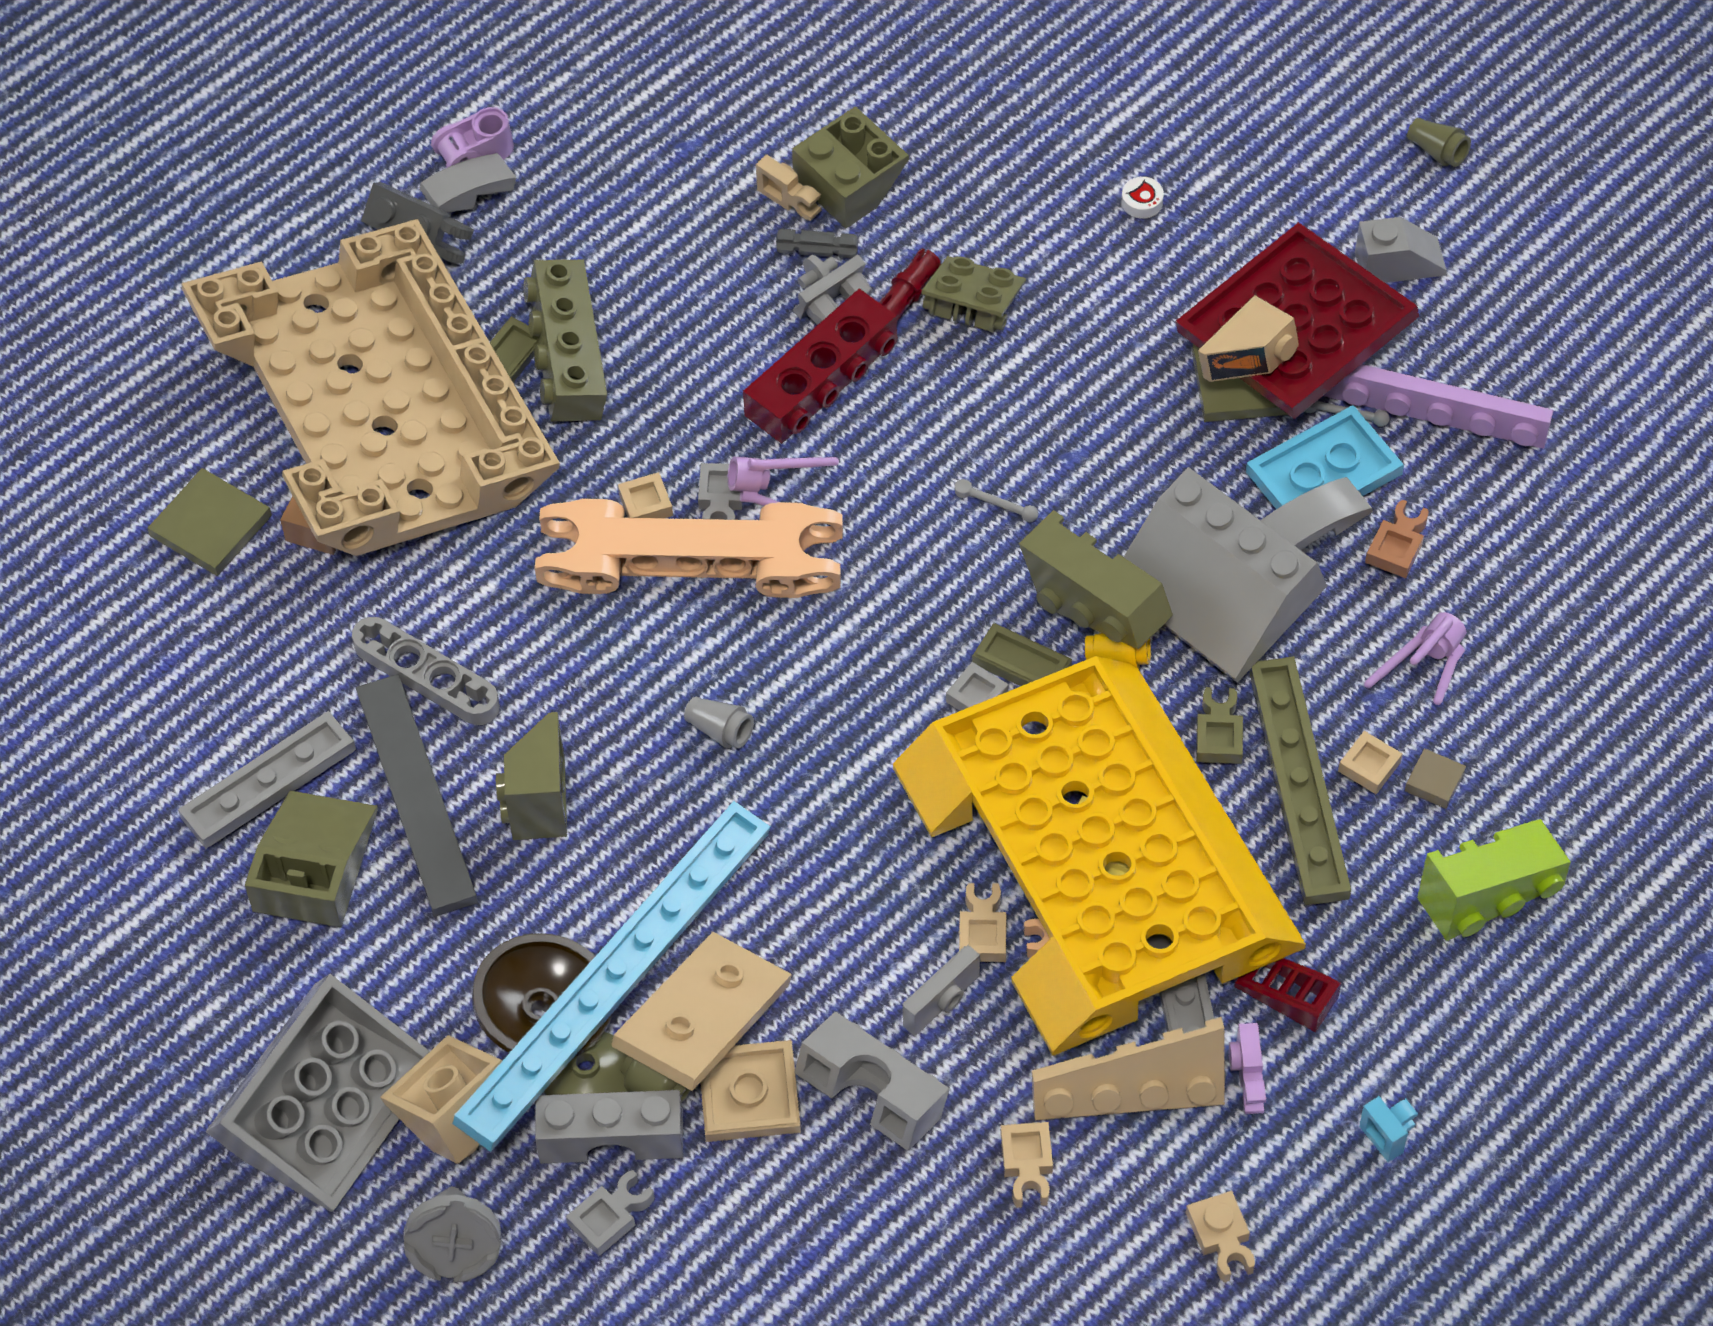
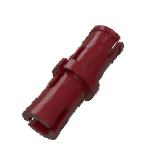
[879,248,941,322]

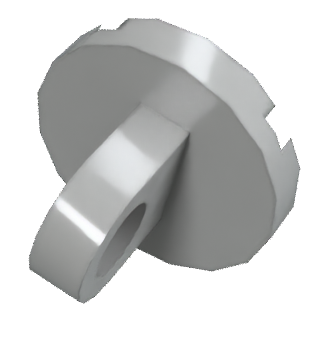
[404,1186,501,1282]

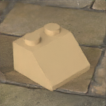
[380,1035,502,1164]

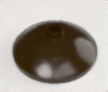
[472,933,612,1057]

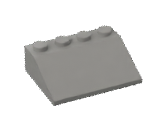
[1124,467,1327,683]
[205,974,430,1212]

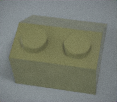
[496,712,567,840]

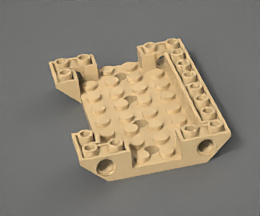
[182,219,560,556]

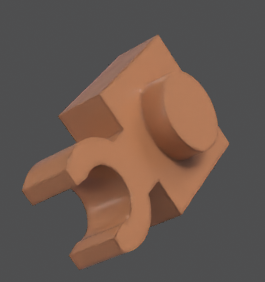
[1365,500,1428,578]

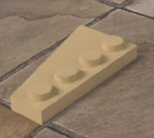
[1032,1017,1225,1120]

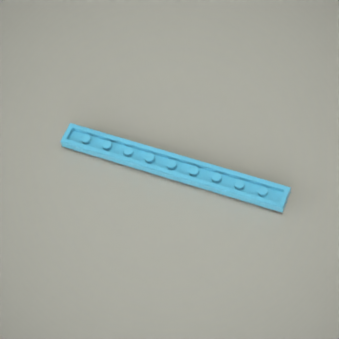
[452,801,771,1152]

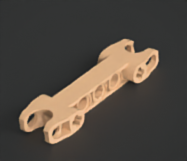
[535,499,843,598]

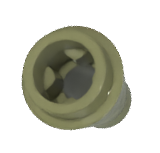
[1407,117,1471,167]

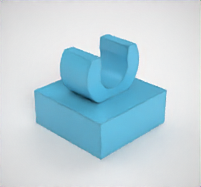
[1359,1096,1418,1162]

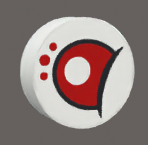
[1122,177,1164,218]

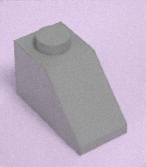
[1355,217,1447,283]

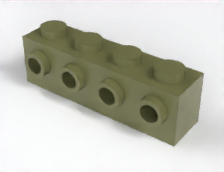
[523,259,607,421]

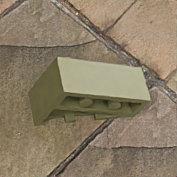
[1019,510,1173,649]

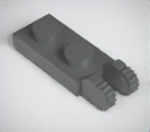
[361,182,474,264]

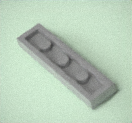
[178,711,356,849]

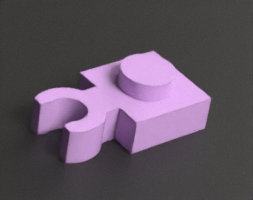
[1228,1023,1266,1114]

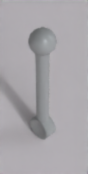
[1304,400,1390,427]
[955,479,1039,523]

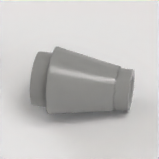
[684,697,754,748]

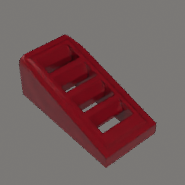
[1234,958,1342,1033]

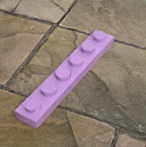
[1323,364,1553,449]

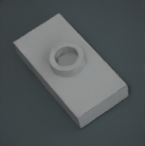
[903,945,980,1036]

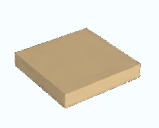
[701,1040,801,1142]

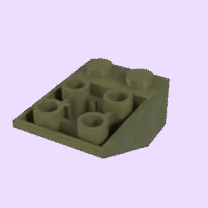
[244,791,378,928]

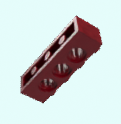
[743,288,898,444]

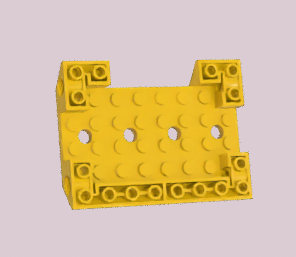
[893,656,1306,1056]

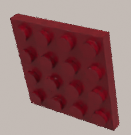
[1175,222,1419,419]

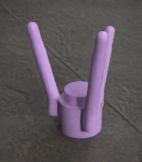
[728,456,839,506]
[1364,612,1466,705]

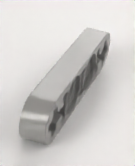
[352,617,500,725]

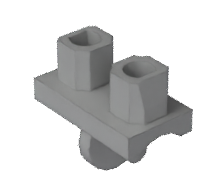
[793,255,872,325]

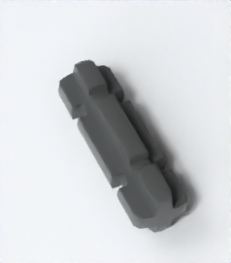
[776,229,858,259]

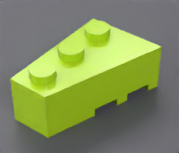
[1417,819,1571,941]

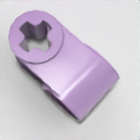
[431,107,514,168]

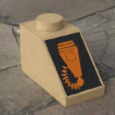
[1198,295,1299,382]

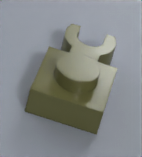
[1196,687,1243,764]

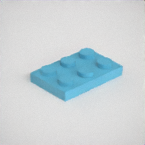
[1246,405,1404,509]

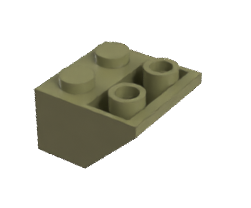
[792,106,909,229]

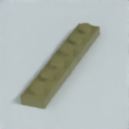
[1249,656,1351,906]

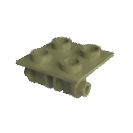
[922,256,1026,333]

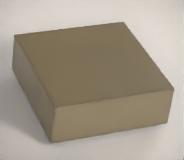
[1405,748,1466,809]

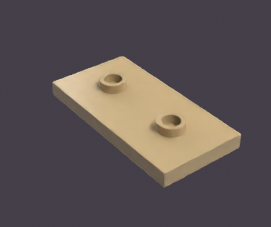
[612,932,792,1091]

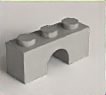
[794,1011,950,1151]
[535,1090,683,1164]

